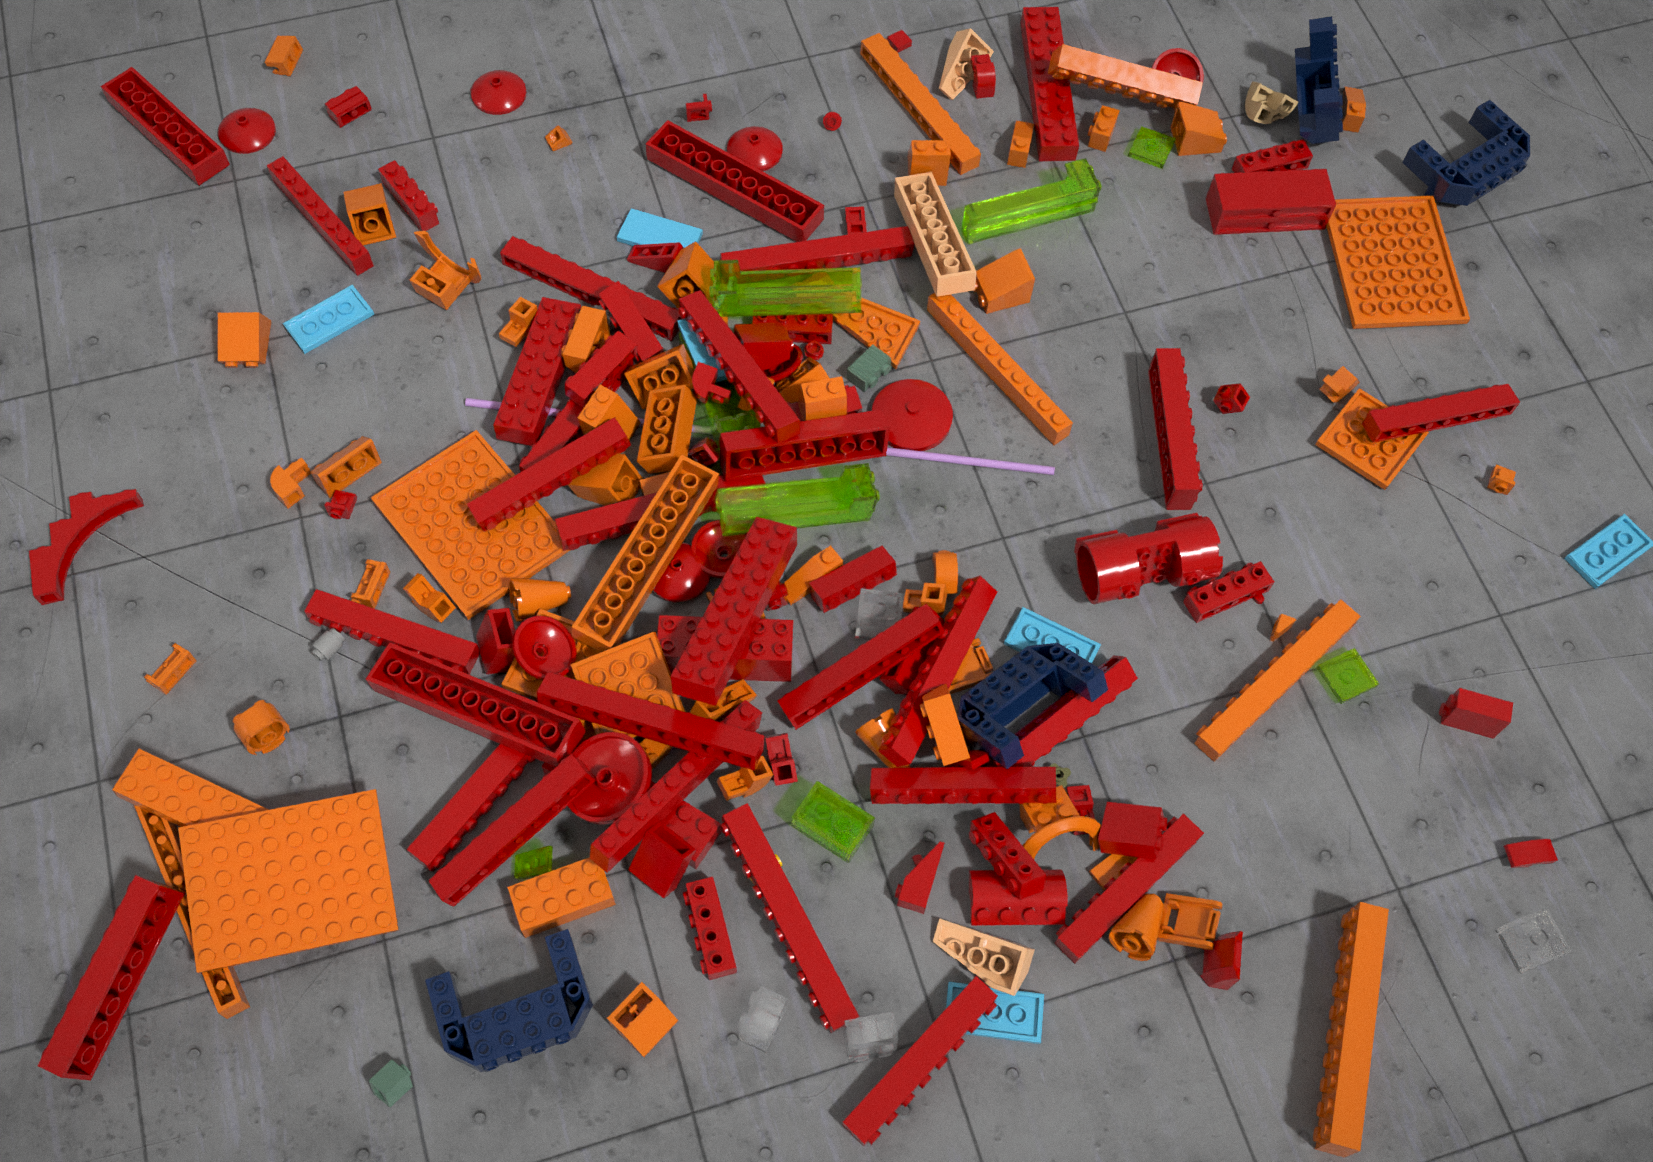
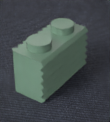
[846,344,892,392]

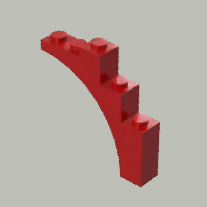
[29,489,144,605]

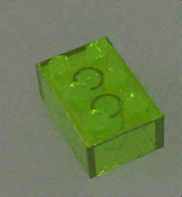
[791,781,875,863]

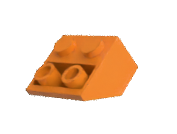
[607,982,678,1057]

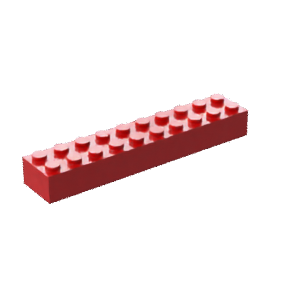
[1020,7,1079,161]
[645,120,824,242]
[671,517,797,706]
[365,642,586,767]

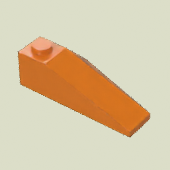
[775,357,829,403]

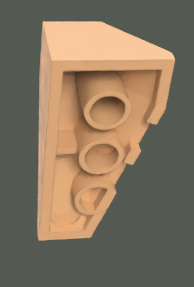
[939,28,994,100]
[933,918,1035,996]

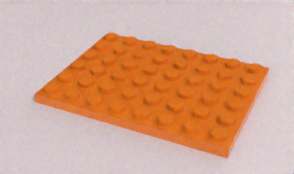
[1326,196,1470,329]
[371,430,570,620]
[178,789,399,973]

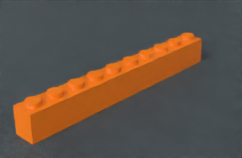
[860,33,981,175]
[927,293,1073,445]
[1194,599,1361,762]
[134,805,250,1019]

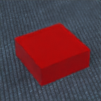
[887,30,912,53]

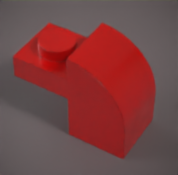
[970,54,996,99]
[692,361,731,404]
[765,733,798,786]

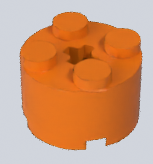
[233,700,290,755]

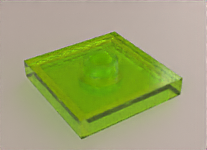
[1128,126,1176,169]
[1316,648,1379,704]

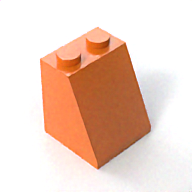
[1170,102,1227,156]
[908,140,951,186]
[343,183,397,245]
[657,241,720,308]
[973,248,1035,314]
[218,312,271,368]
[797,376,847,421]
[578,385,641,454]
[568,454,643,506]

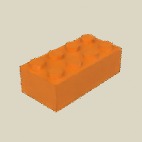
[637,385,697,474]
[508,857,616,938]

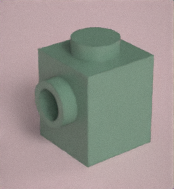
[369,1060,413,1107]

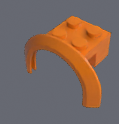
[410,231,482,310]
[1020,785,1101,859]

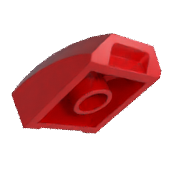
[1200,931,1243,990]

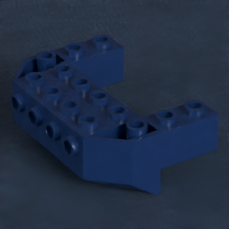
[1295,16,1343,144]
[1402,100,1530,206]
[958,643,1108,769]
[425,929,593,1072]

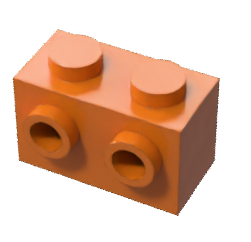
[1087,105,1120,152]

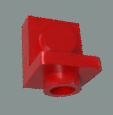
[686,94,712,122]
[324,490,357,519]

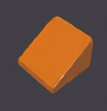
[545,125,573,151]
[1270,614,1296,642]

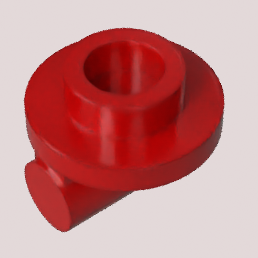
[823,111,842,131]

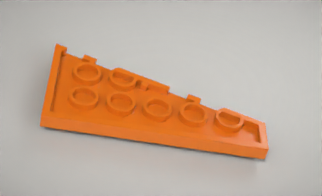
[813,287,920,369]

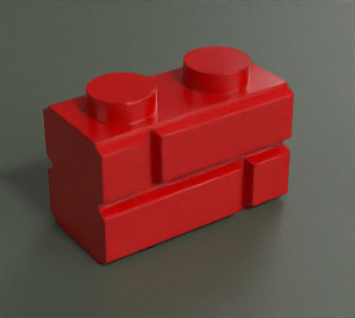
[325,86,372,128]

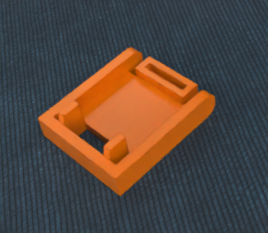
[948,638,993,694]
[1157,893,1223,950]

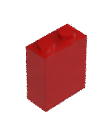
[476,608,515,675]
[1439,688,1513,739]
[1098,802,1167,859]
[628,821,696,898]

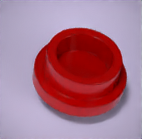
[804,341,824,360]

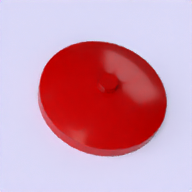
[872,379,953,451]
[568,732,652,825]

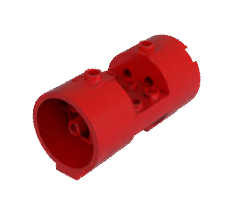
[1074,513,1223,605]

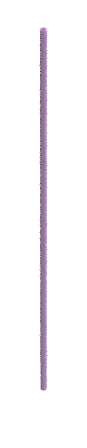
[465,398,1055,475]

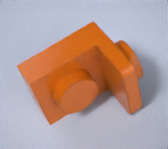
[1487,464,1516,495]

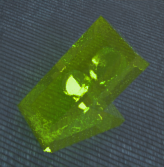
[514,845,553,879]

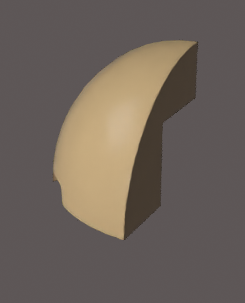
[1245,81,1298,124]

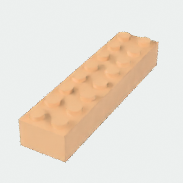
[894,172,977,297]

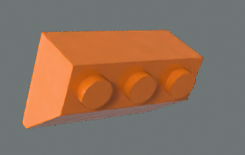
[561,306,610,373]
[624,344,694,409]
[311,436,382,498]
[920,684,970,766]

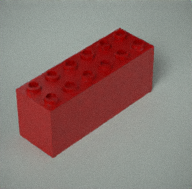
[1206,169,1336,235]
[657,615,793,682]

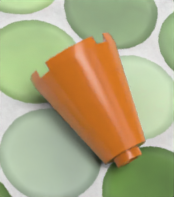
[509,578,571,622]
[855,708,910,768]
[1109,894,1164,961]

